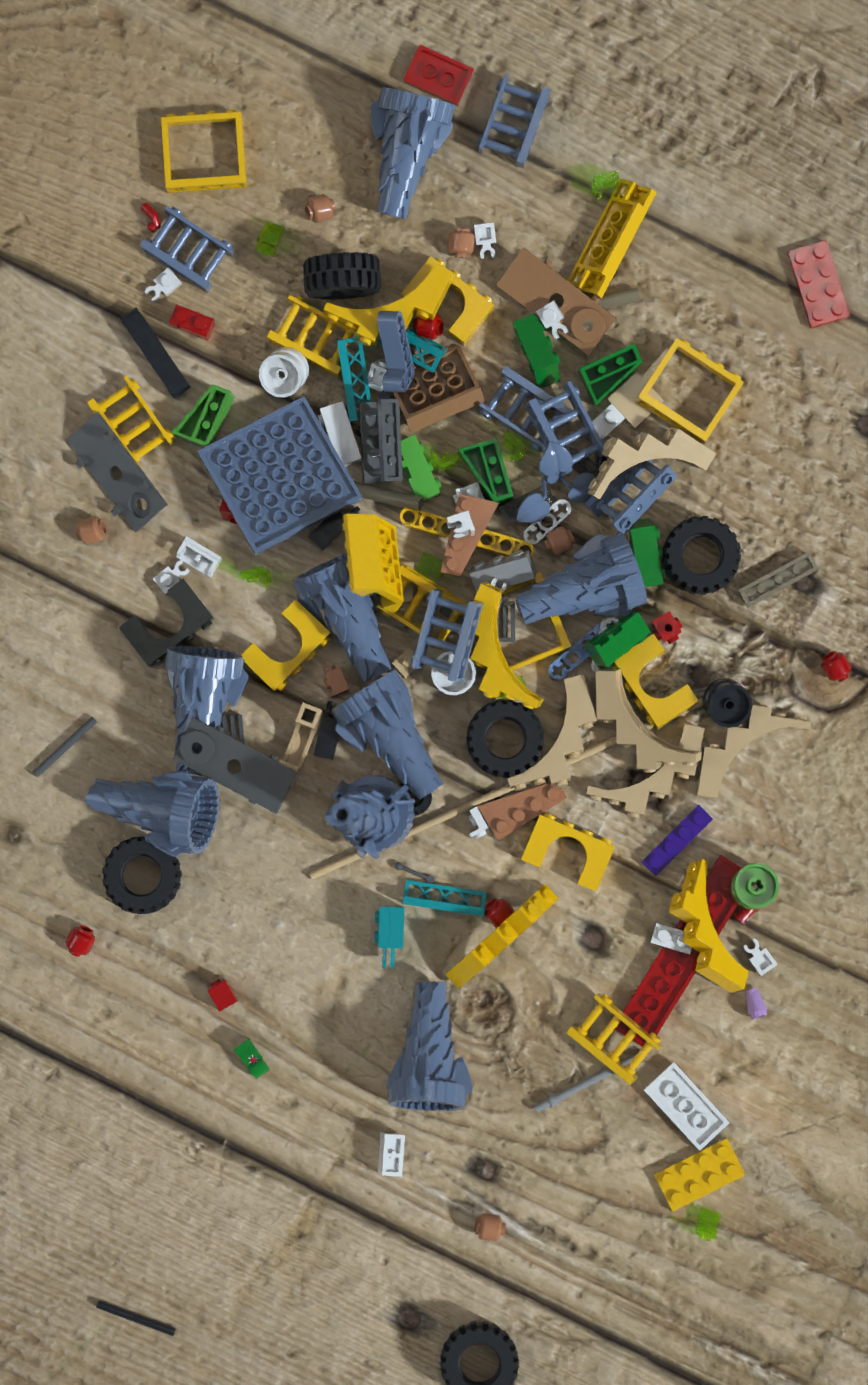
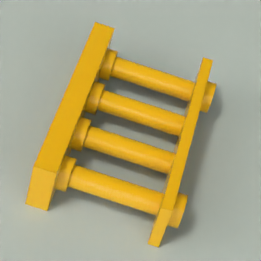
[267,295,358,378]
[87,375,174,467]
[377,564,468,650]
[566,993,663,1085]

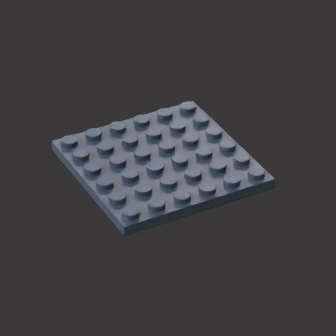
[197,396,363,555]

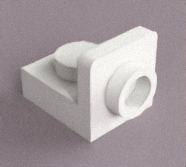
[368,359,388,392]
[453,482,484,505]
[468,807,488,839]

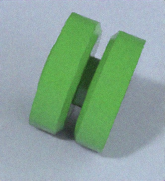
[730,863,779,910]

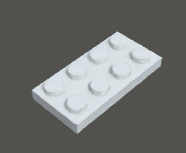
[643,1062,729,1151]

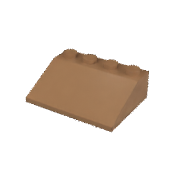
[392,345,485,433]

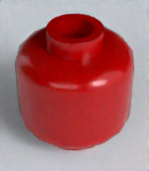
[413,314,444,340]
[821,651,851,682]
[485,898,515,928]
[65,925,95,957]

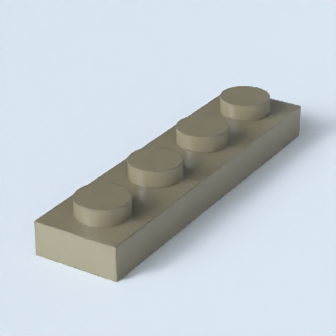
[738,552,819,608]

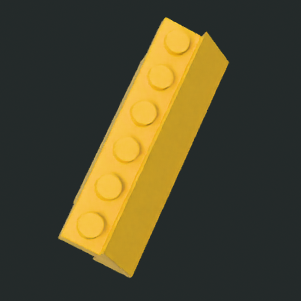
[567,179,657,298]

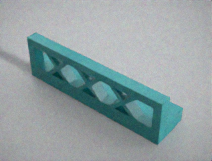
[378,327,448,372]
[337,337,371,421]
[402,880,487,917]

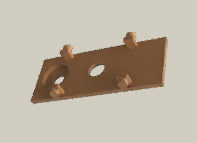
[496,247,616,356]

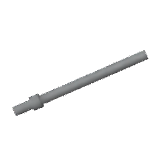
[534,1052,646,1113]

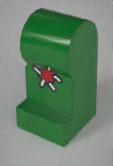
[233,1038,270,1079]

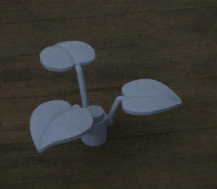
[516,441,596,523]

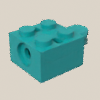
[374,906,405,969]

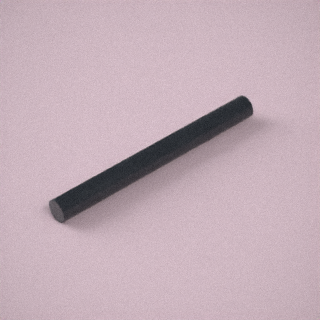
[96,1300,176,1336]

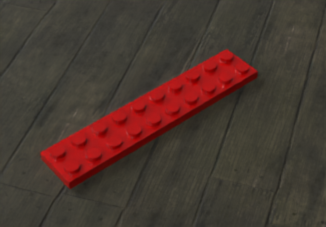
[615,855,742,1047]

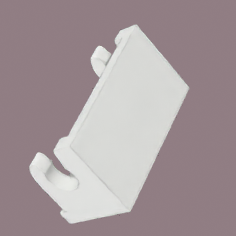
[447,511,475,538]
[176,536,222,578]
[377,1132,405,1177]

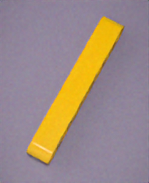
[400,508,534,557]

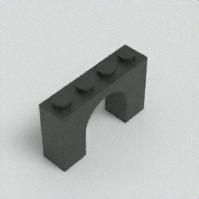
[119,578,214,667]

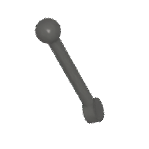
[395,862,435,884]

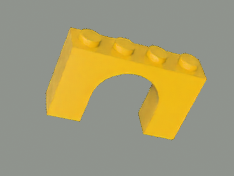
[401,256,494,346]
[241,599,331,692]
[612,634,699,730]
[521,813,615,892]

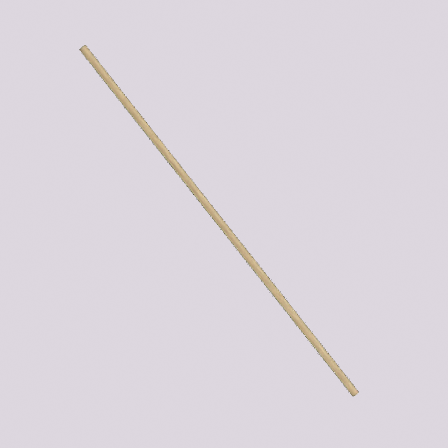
[309,697,703,880]

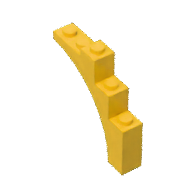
[323,264,454,347]
[470,582,544,709]
[669,859,749,993]
[445,884,559,990]

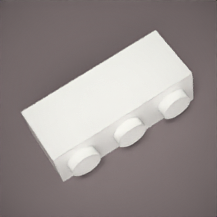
[318,401,362,467]

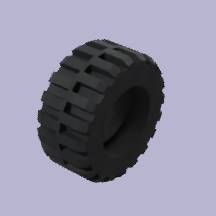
[303,252,381,300]
[662,516,741,595]
[466,699,544,778]
[102,836,182,914]
[440,1321,519,1385]

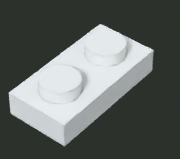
[585,404,625,440]
[650,923,692,954]

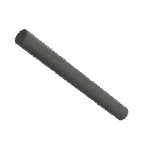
[32,717,97,777]

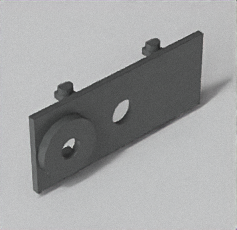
[67,412,168,532]
[172,717,297,814]

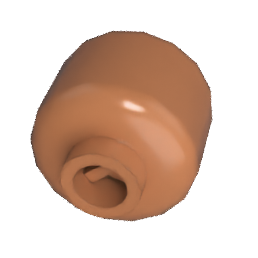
[304,194,335,223]
[448,228,475,258]
[76,516,107,545]
[544,526,575,556]
[475,1214,506,1241]

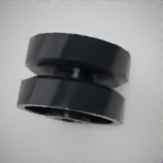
[702,678,753,728]

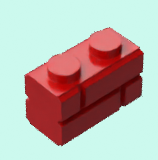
[169,304,215,341]

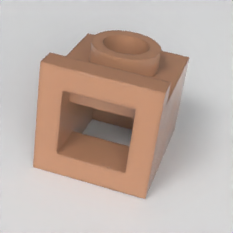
[323,665,349,698]

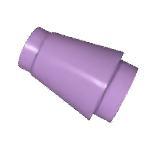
[745,988,768,1019]

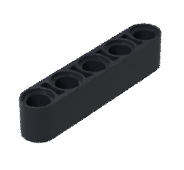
[120,307,191,399]

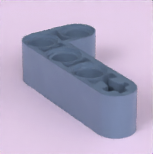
[377,311,414,392]

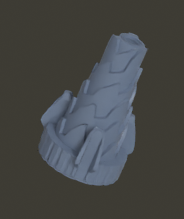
[371,87,455,219]
[515,532,647,625]
[292,553,391,682]
[165,646,249,775]
[332,670,444,800]
[85,771,220,857]
[325,775,415,859]
[387,982,472,1111]

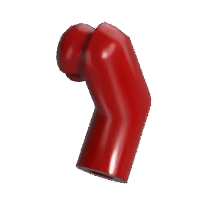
[140,202,161,233]

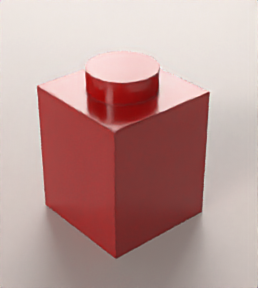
[207,979,238,1012]

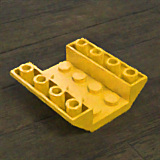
[343,514,404,613]

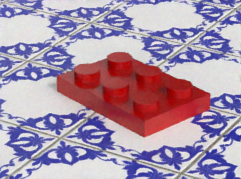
[403,45,474,107]

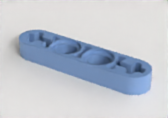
[548,623,610,680]

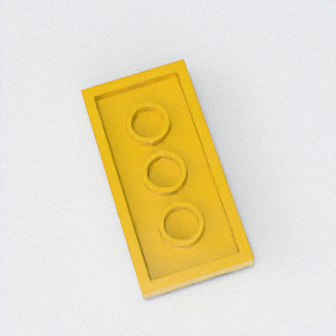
[654,1138,745,1212]

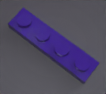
[641,805,713,876]

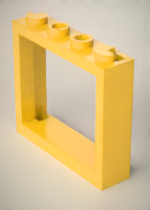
[161,109,247,193]
[635,338,744,444]
[473,572,571,671]

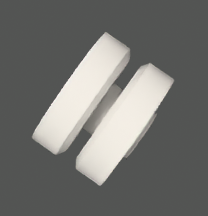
[259,347,309,398]
[431,651,477,695]

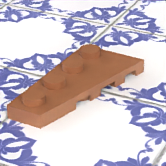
[440,494,499,578]
[477,782,567,841]

